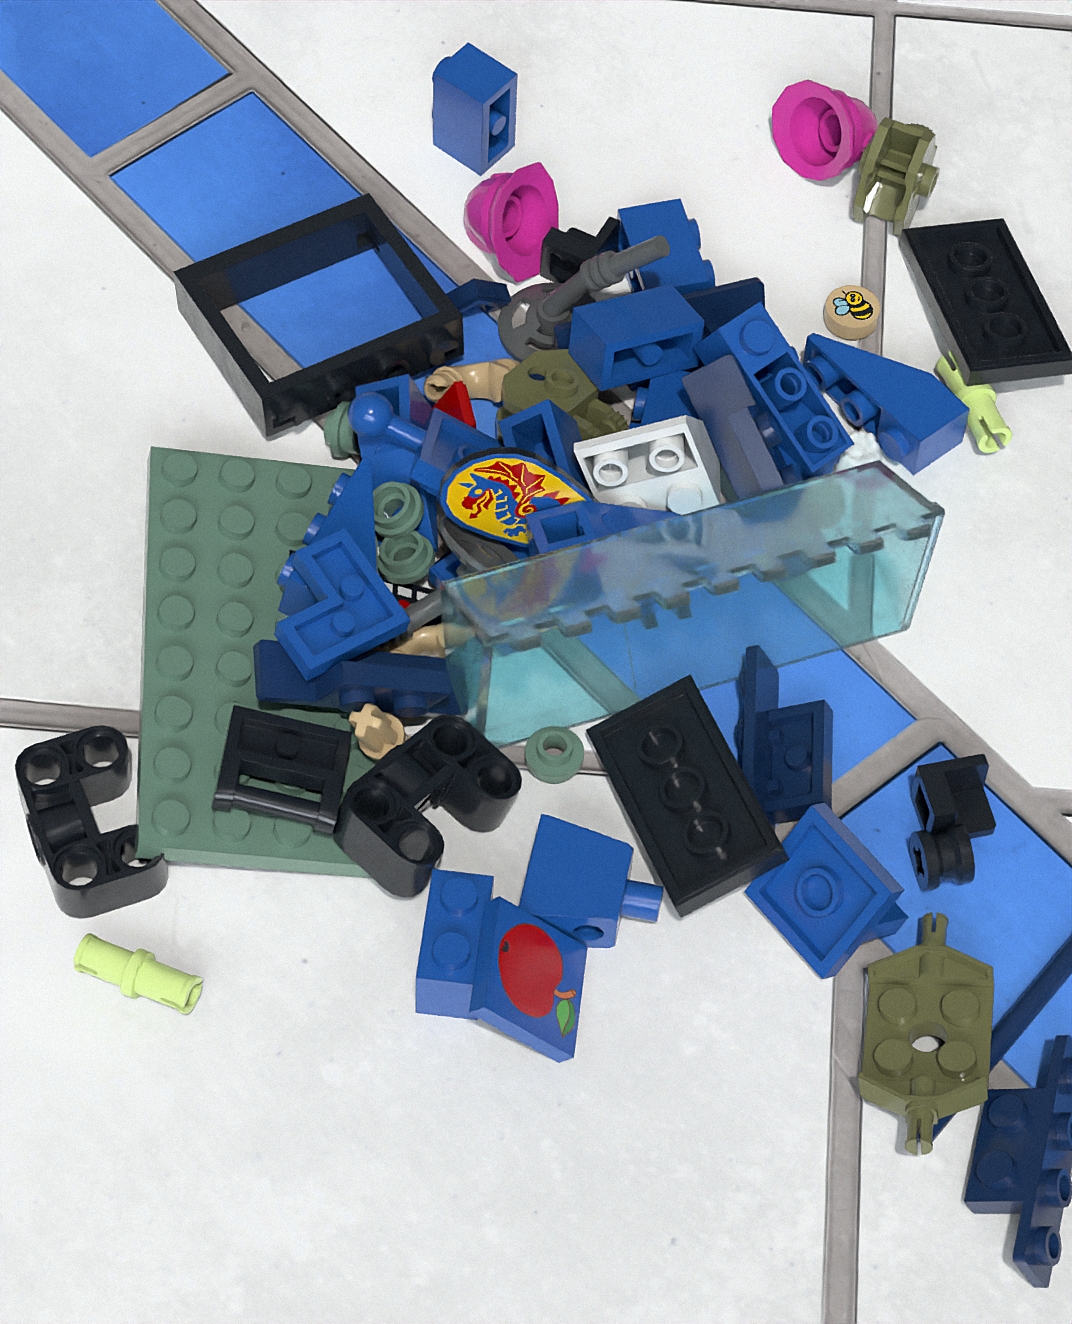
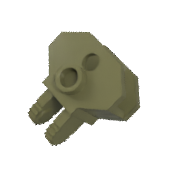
[853,117,940,236]
[495,349,629,444]

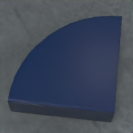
[446,278,511,313]

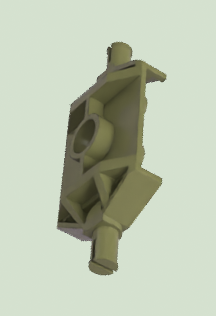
[858,912,995,1155]

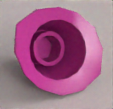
[772,79,878,181]
[463,162,559,282]

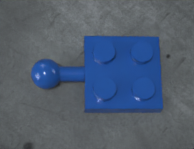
[347,391,505,496]

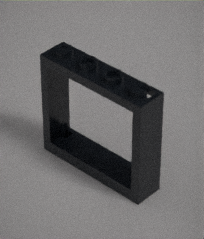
[173,193,464,438]

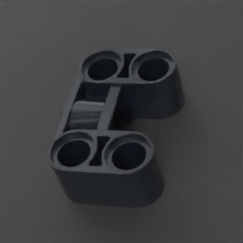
[332,714,522,897]
[15,725,169,919]

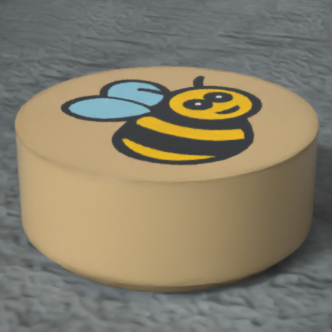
[824,285,880,340]

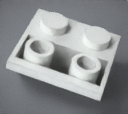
[574,415,721,515]

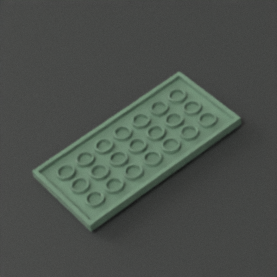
[135,446,379,878]

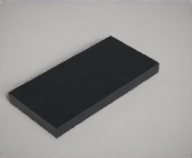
[899,218,1072,386]
[586,674,790,918]

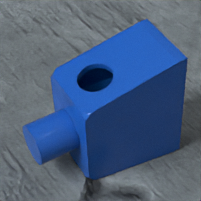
[519,814,664,948]

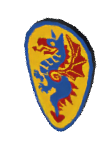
[439,447,600,548]

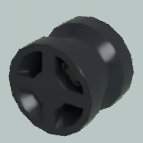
[910,823,975,891]

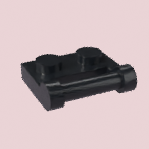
[211,705,352,836]

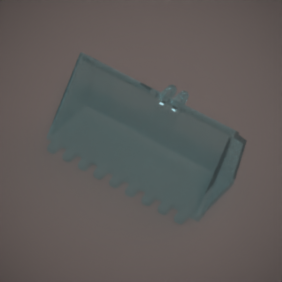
[440,460,945,749]

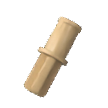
[348,703,410,760]

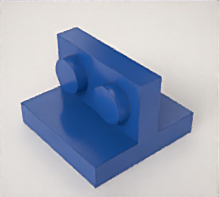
[744,803,909,979]

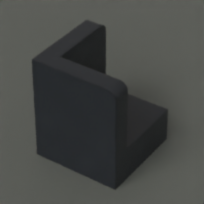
[540,216,620,295]
[910,754,996,839]

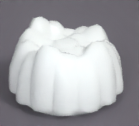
[833,431,882,483]

